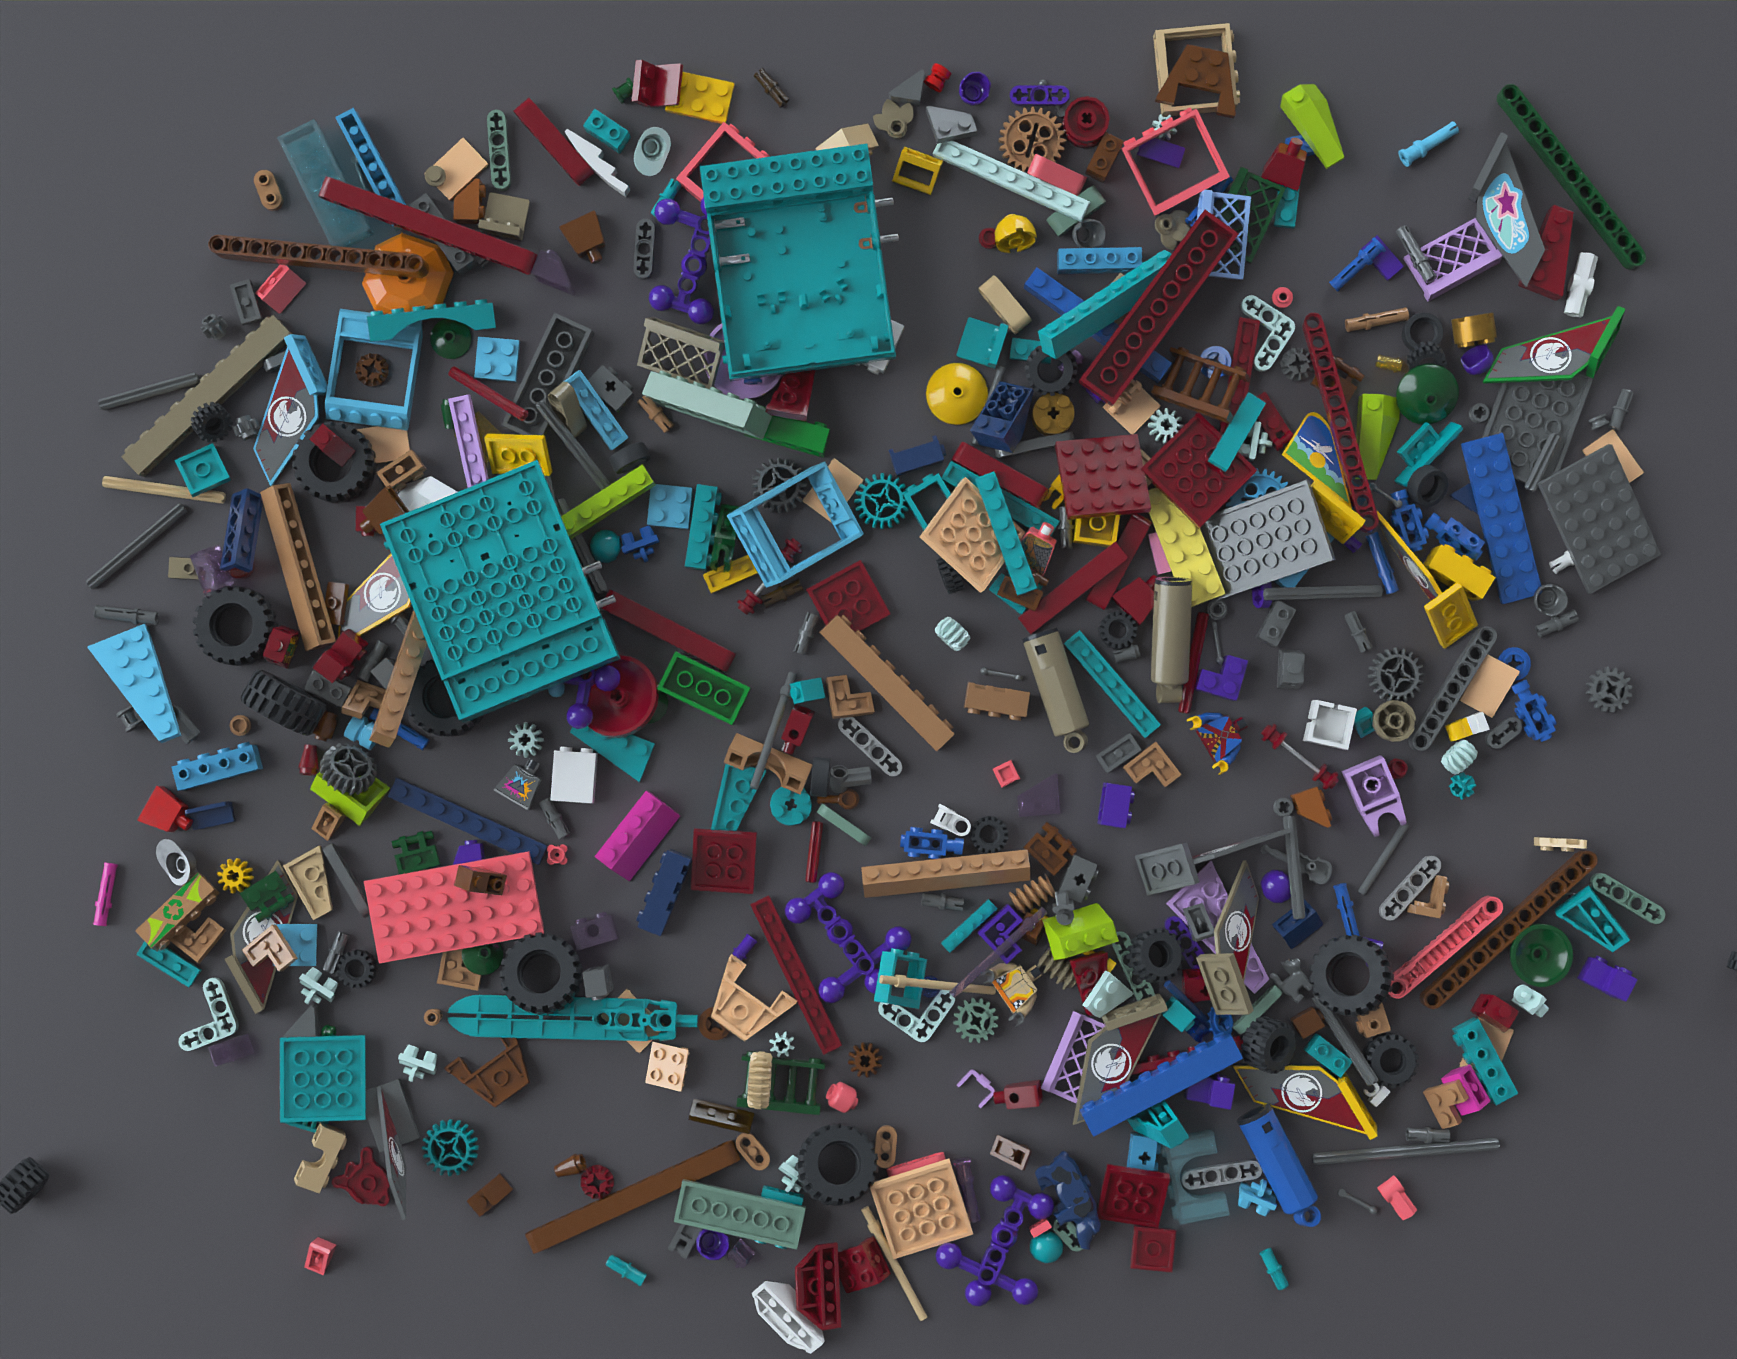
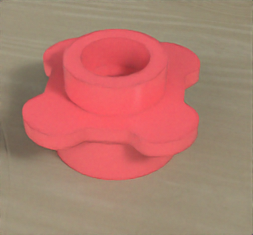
[547,844,568,865]

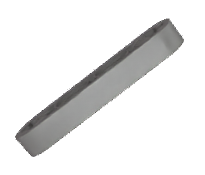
[838,717,902,776]
[1379,855,1441,921]
[1181,1159,1262,1190]

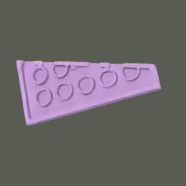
[1166,860,1269,994]

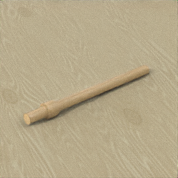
[879,975,996,995]
[861,1206,927,1321]

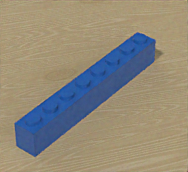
[1023,267,1172,384]
[1079,1032,1243,1137]

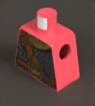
[1020,522,1057,576]

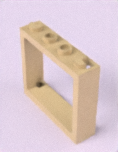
[1153,23,1240,117]

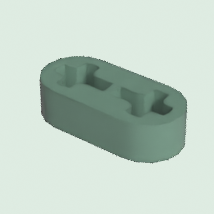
[1053,1219,1082,1251]

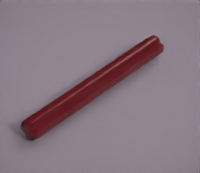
[448,366,528,421]
[1178,612,1209,714]

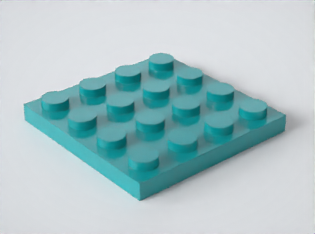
[280,1035,366,1123]

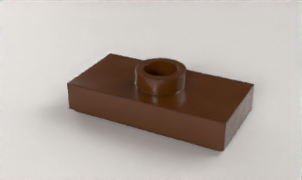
[325,582,349,626]

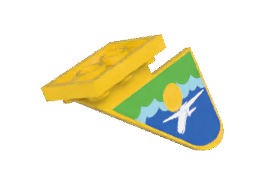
[1282,412,1366,544]

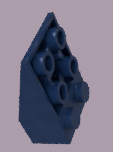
[970,381,1034,453]

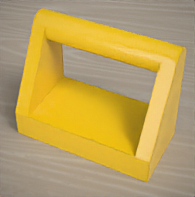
[892,147,943,195]

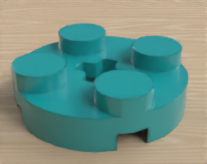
[770,787,812,825]

